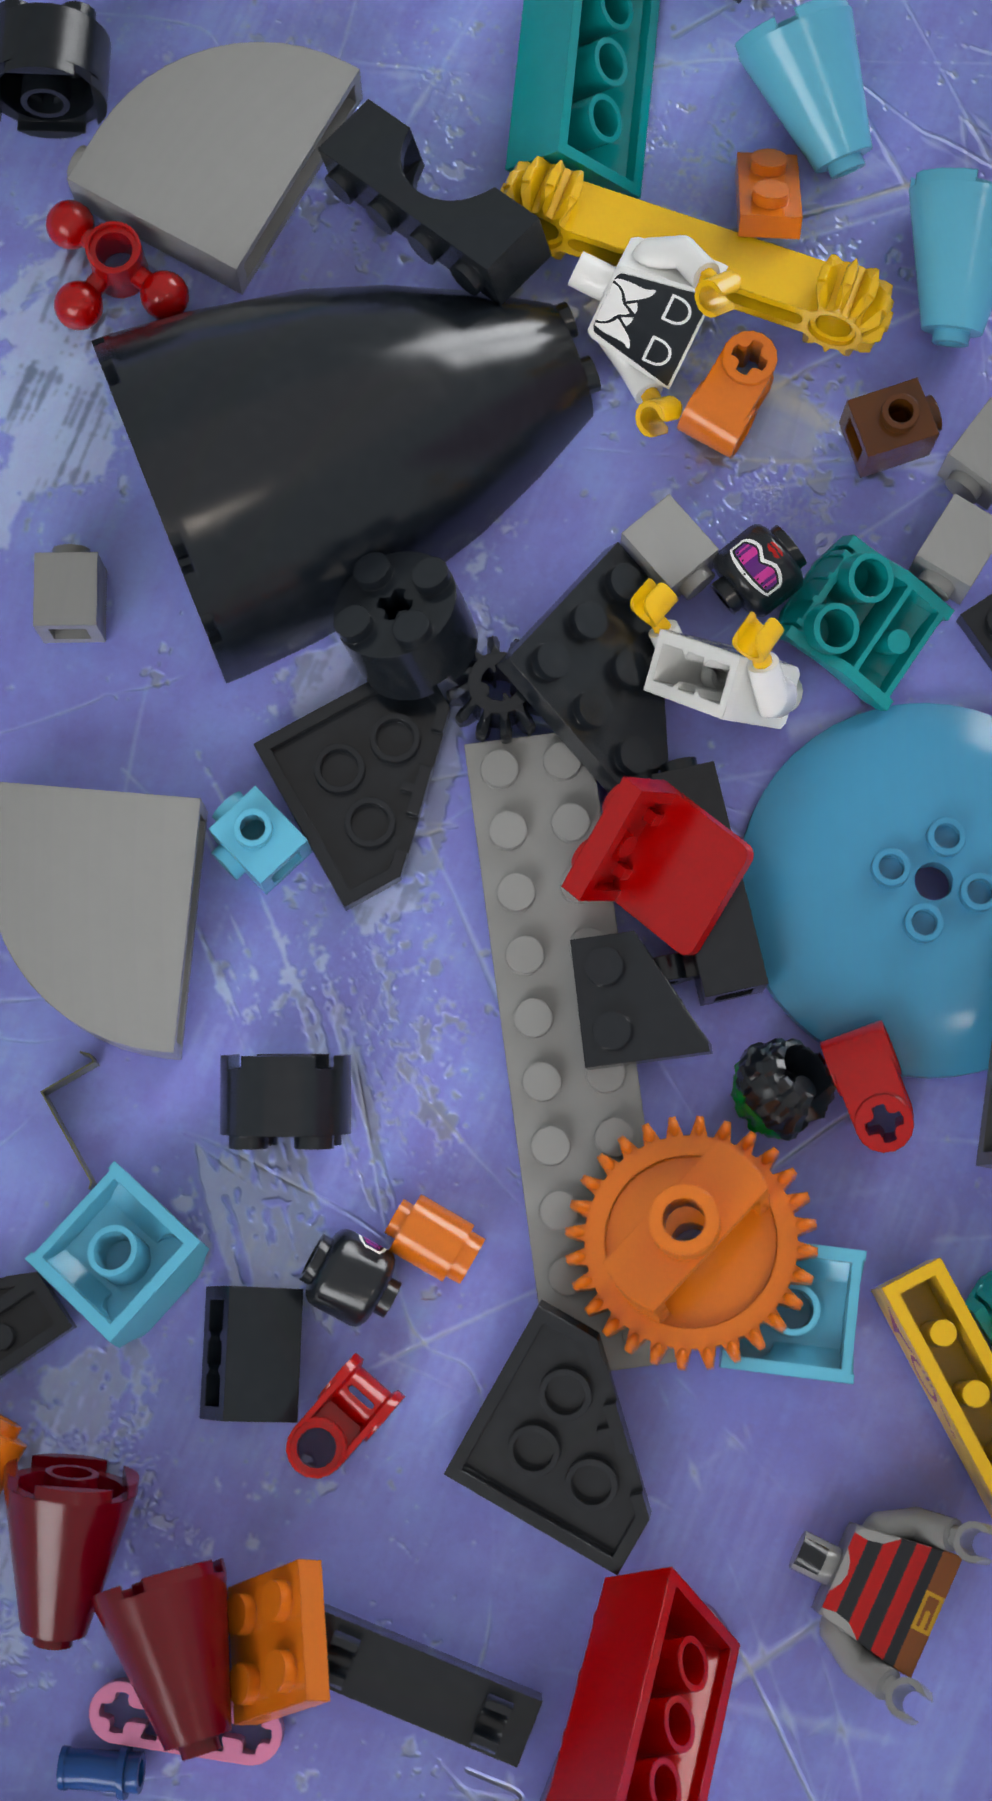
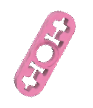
[89,1677,285,1766]

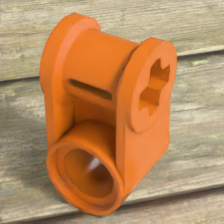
[677,331,778,459]

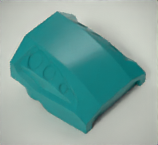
[778,535,955,711]

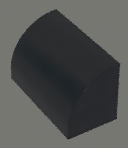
[200,1286,303,1423]

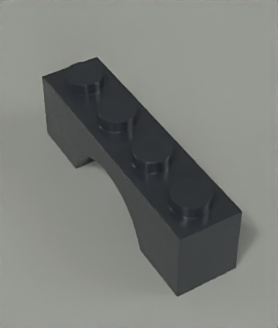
[317,99,552,306]

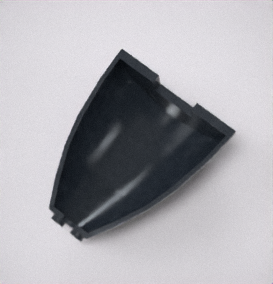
[91,285,601,683]

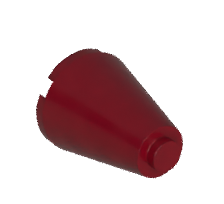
[3,1453,139,1650]
[91,1558,232,1761]

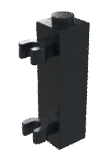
[651,757,769,1006]
[324,1603,542,1767]

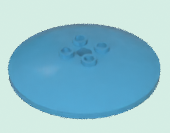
[743,703,992,1079]

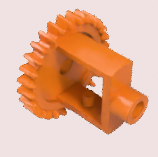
[565,1116,818,1371]

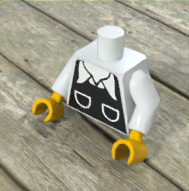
[568,235,741,437]
[630,578,803,729]

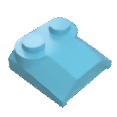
[25,1161,209,1348]
[719,1243,867,1384]

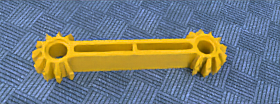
[500,156,894,357]

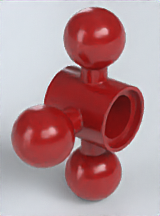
[46,200,189,331]

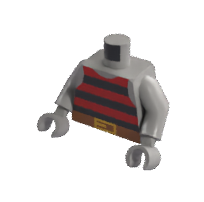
[789,1507,992,1725]

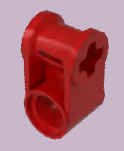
[820,1020,914,1153]
[286,1353,406,1479]

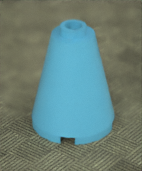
[735,0,873,179]
[908,168,992,348]

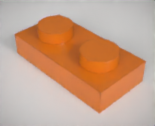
[735,148,803,239]

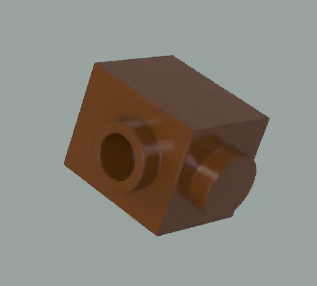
[839,377,942,478]

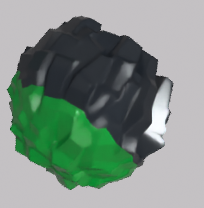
[730,1038,836,1141]

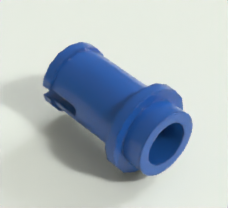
[56,1745,146,1800]

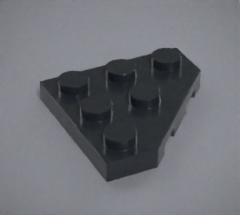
[497,542,668,793]
[254,682,450,911]
[444,1299,652,1575]

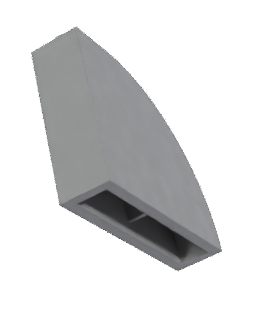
[67,42,363,294]
[0,782,208,1060]

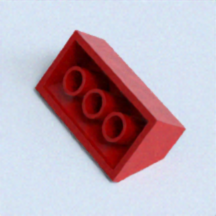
[546,1567,740,1801]

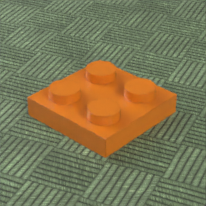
[228,1559,330,1725]

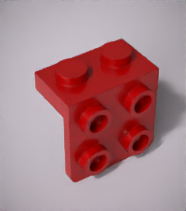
[561,776,754,955]

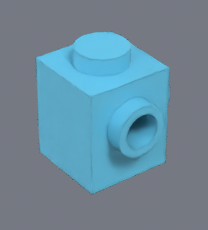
[208,786,312,895]

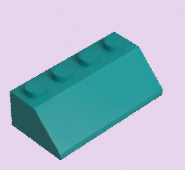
[505,0,660,199]

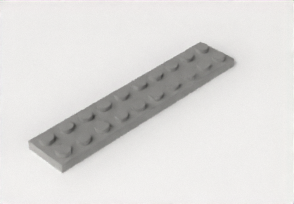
[464,733,676,1371]

